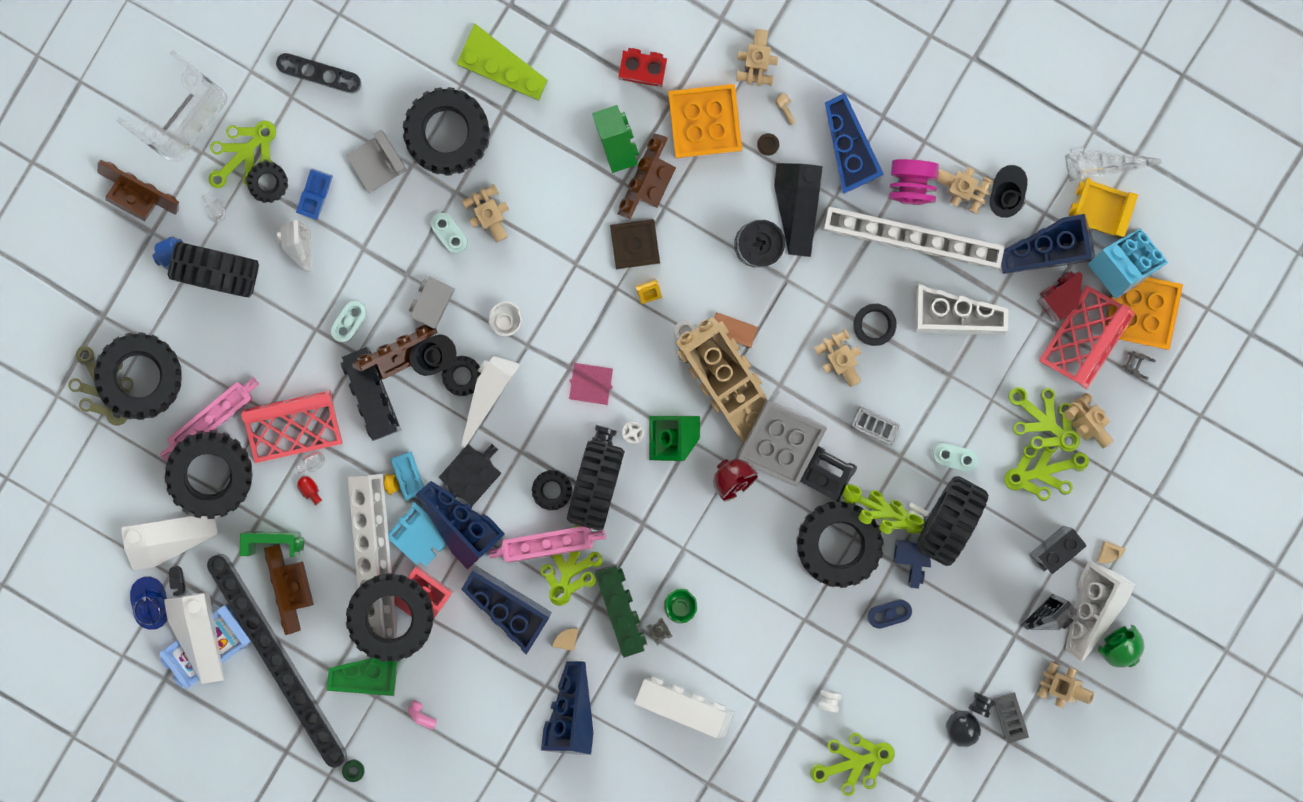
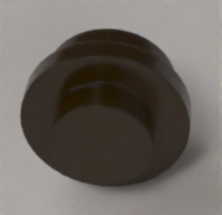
[757,133,779,156]

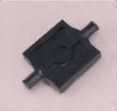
[438,443,502,506]

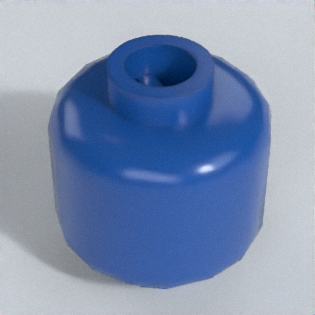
[152,236,184,270]

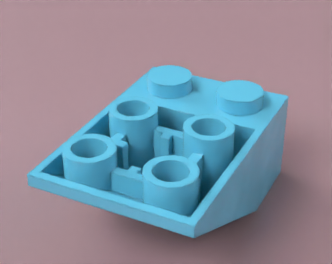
[1088,228,1169,299]

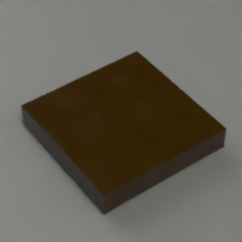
[610,219,660,270]

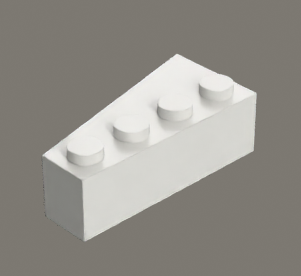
[915,284,1008,335]
[635,676,735,738]

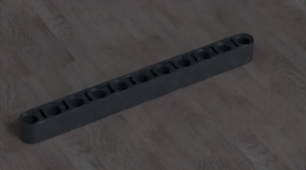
[207,554,347,768]

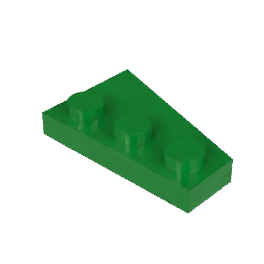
[327,658,398,696]

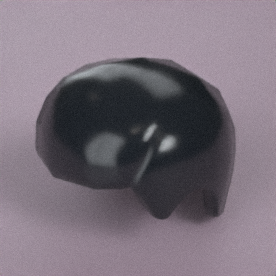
[946,711,981,747]

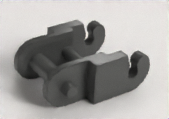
[1122,351,1156,380]

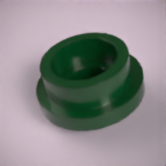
[342,759,365,782]

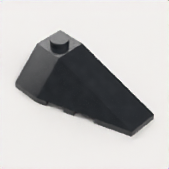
[774,163,823,257]

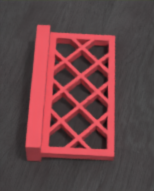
[1039,285,1135,390]
[241,390,343,463]

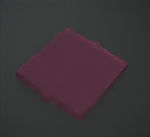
[569,363,613,405]

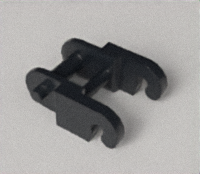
[169,566,186,596]

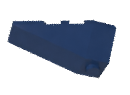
[541,661,594,755]

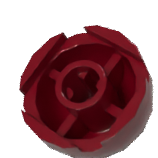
[713,459,758,502]

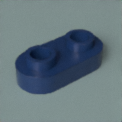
[867,599,912,629]

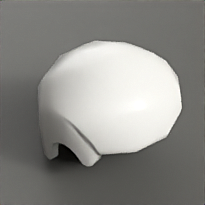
[488,301,522,337]

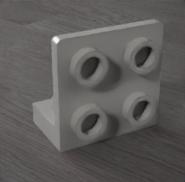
[346,130,407,193]

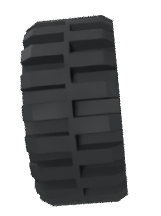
[402,87,490,176]
[167,241,259,298]
[94,332,182,420]
[164,430,253,519]
[566,440,625,531]
[916,476,989,566]
[796,501,884,588]
[346,573,434,662]

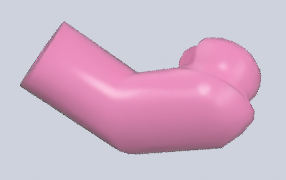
[408,700,437,730]

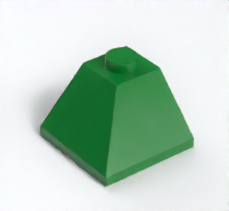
[649,416,700,461]

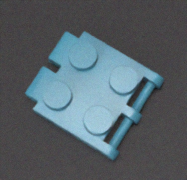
[388,502,446,567]

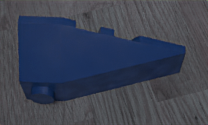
[1001,214,1095,274]
[416,481,505,570]

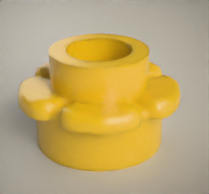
[383,473,399,495]

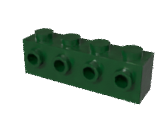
[595,564,647,658]

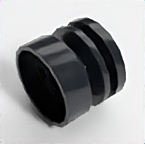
[734,220,785,268]

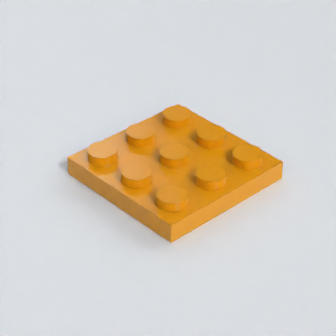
[668,84,742,159]
[1103,277,1183,350]

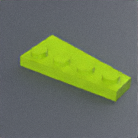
[457,23,548,101]

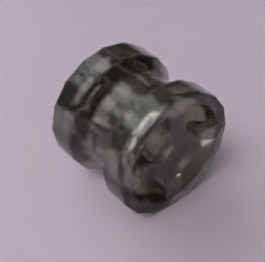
[646,617,673,646]

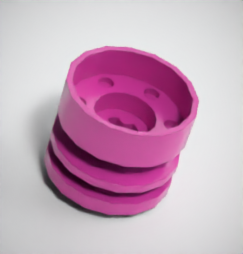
[888,159,939,205]

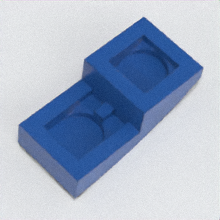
[296,168,333,220]

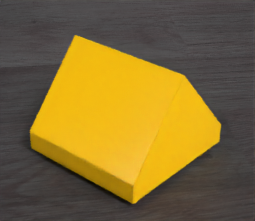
[635,279,662,305]

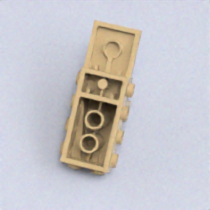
[676,317,767,444]

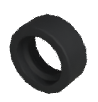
[853,303,897,346]

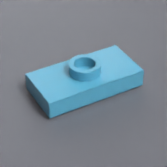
[390,451,424,501]

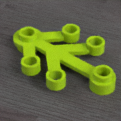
[208,120,276,188]
[1008,387,1080,452]
[1004,445,1089,501]
[842,484,924,534]
[540,525,603,606]
[810,732,895,796]

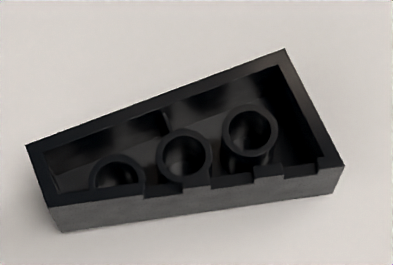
[340,347,402,441]

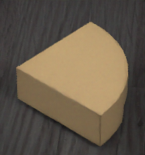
[1096,541,1126,564]
[552,628,578,651]

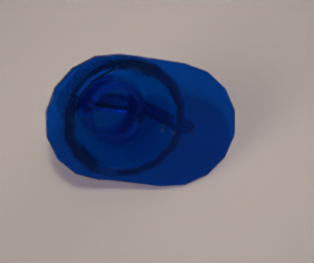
[130,576,168,630]

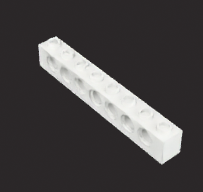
[822,207,1005,270]
[348,474,397,656]

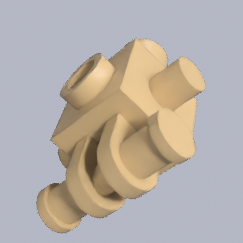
[736,29,778,86]
[934,167,994,214]
[462,184,509,243]
[813,329,861,387]
[1064,393,1113,448]
[1037,661,1094,708]

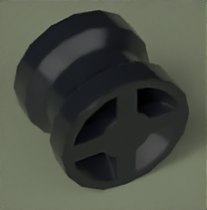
[592,425,617,445]
[968,692,996,718]

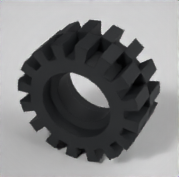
[246,161,288,203]
[441,356,481,396]
[531,470,572,511]

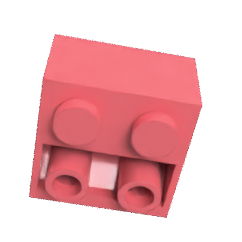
[394,566,454,619]

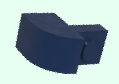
[893,540,931,589]

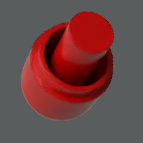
[297,476,322,506]

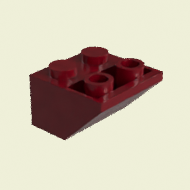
[1037,271,1083,322]

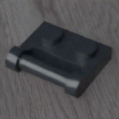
[800,446,857,502]

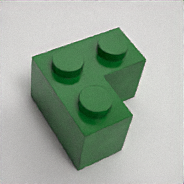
[592,105,639,173]

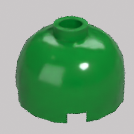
[1098,625,1144,668]

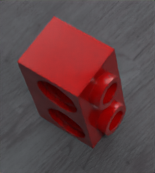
[618,48,667,88]

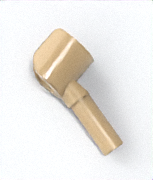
[776,93,796,125]

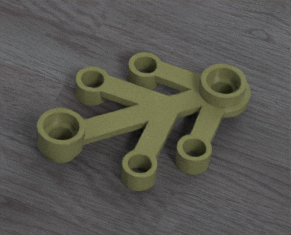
[68,346,134,426]

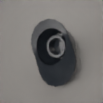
[989,165,1028,218]
[409,334,457,376]

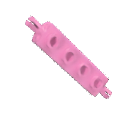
[160,377,260,461]
[489,526,606,563]

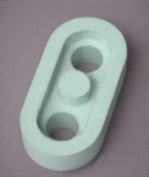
[431,213,468,254]
[331,301,367,342]
[933,443,978,472]

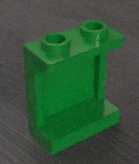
[239,531,304,557]

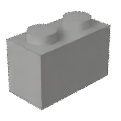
[409,276,455,329]

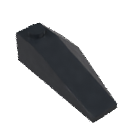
[1021,594,1075,630]

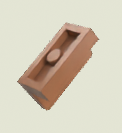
[714,312,758,348]

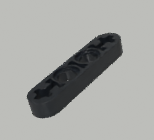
[276,53,362,94]

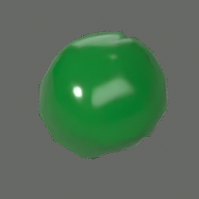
[664,589,697,624]

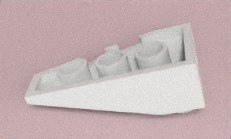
[1065,561,1136,661]

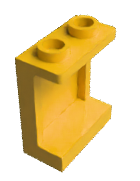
[1068,178,1139,239]

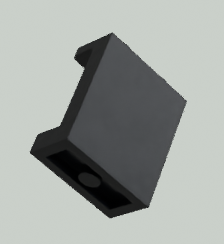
[1029,526,1087,574]

